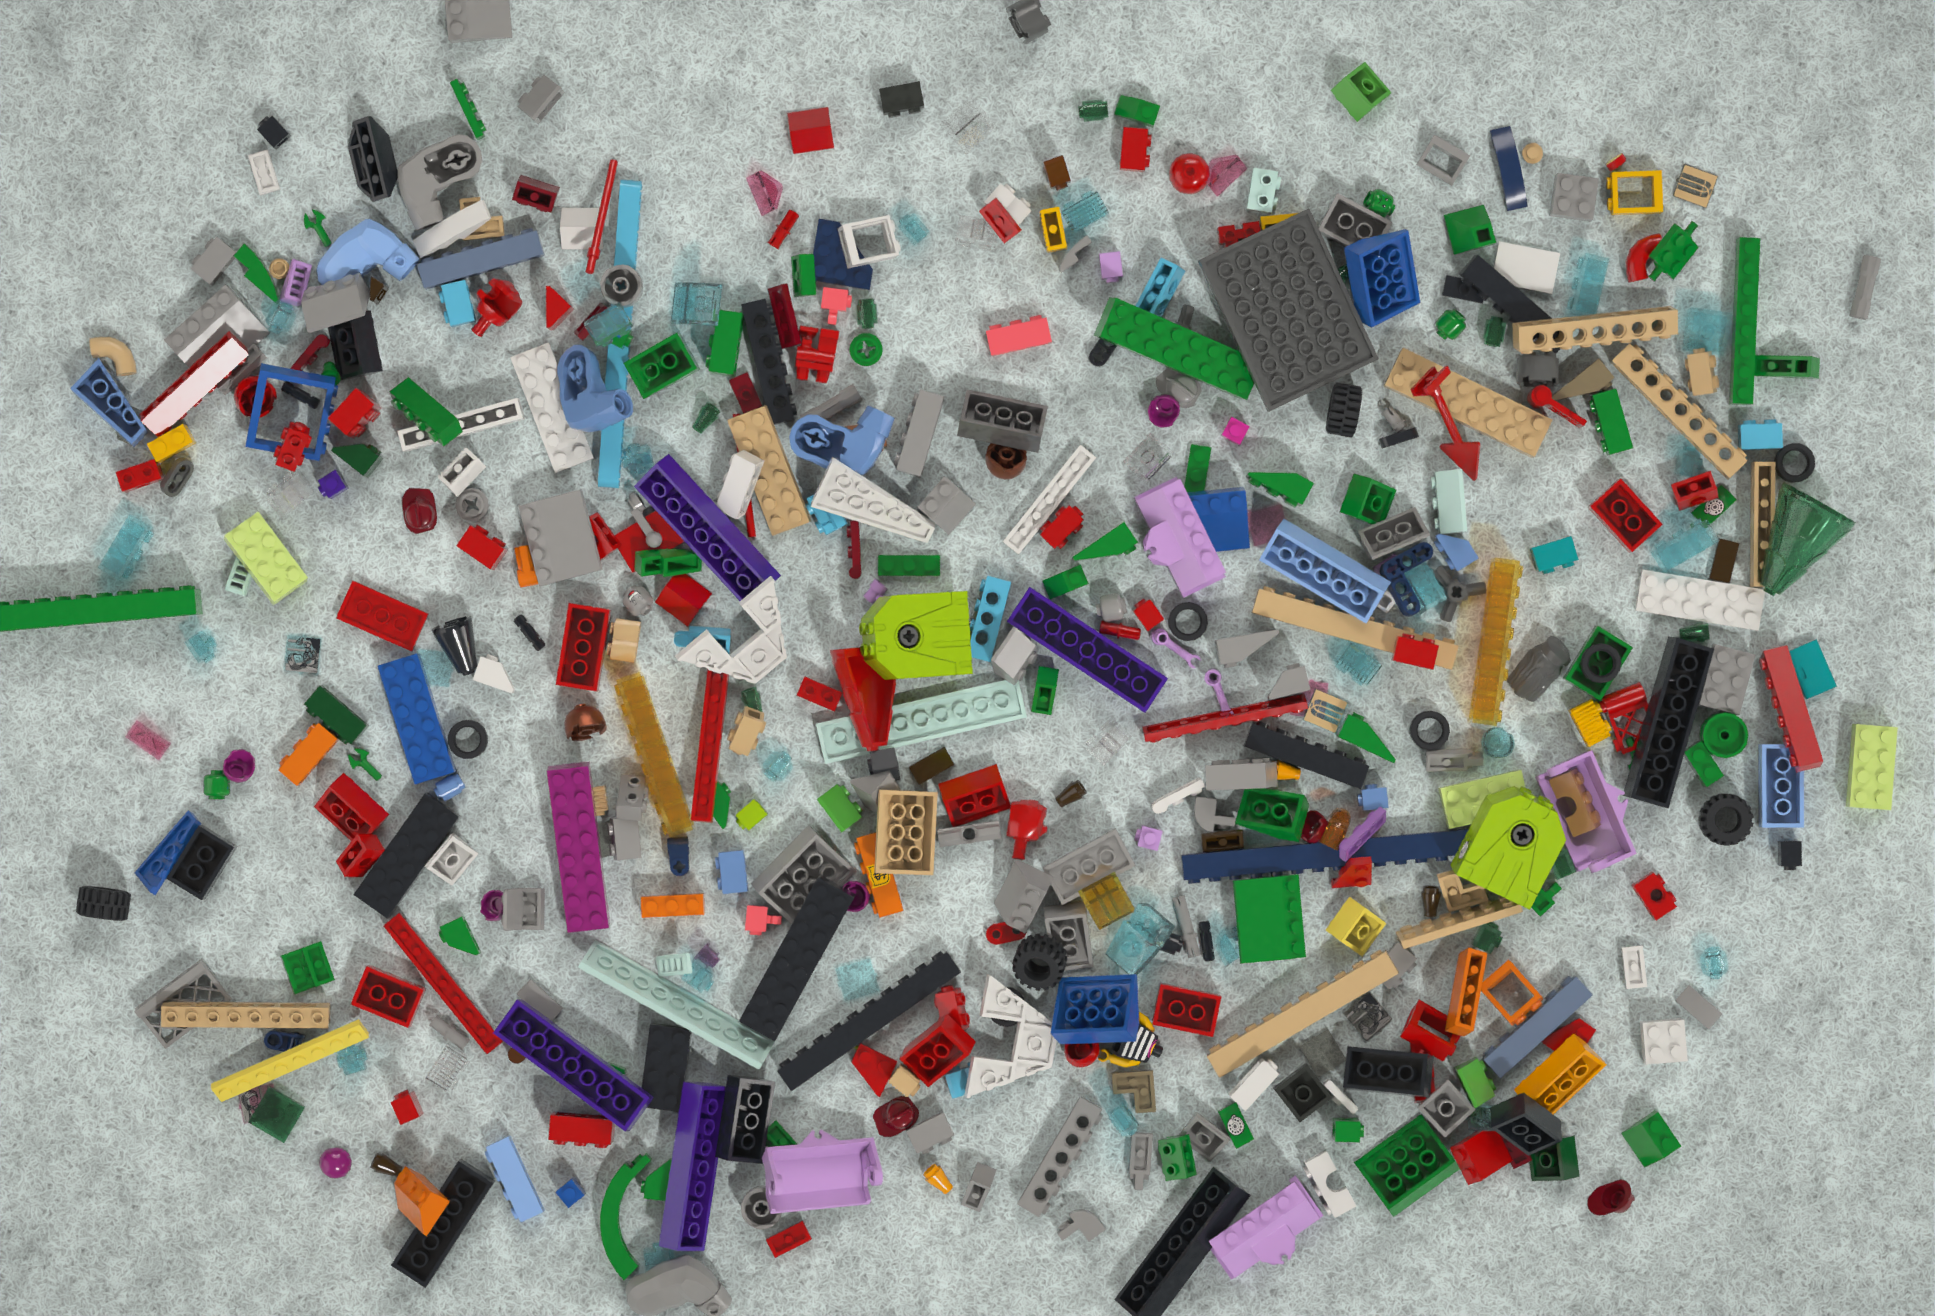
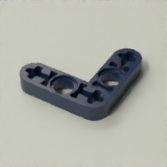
[1379,542,1433,617]

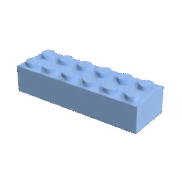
[1259,519,1391,623]

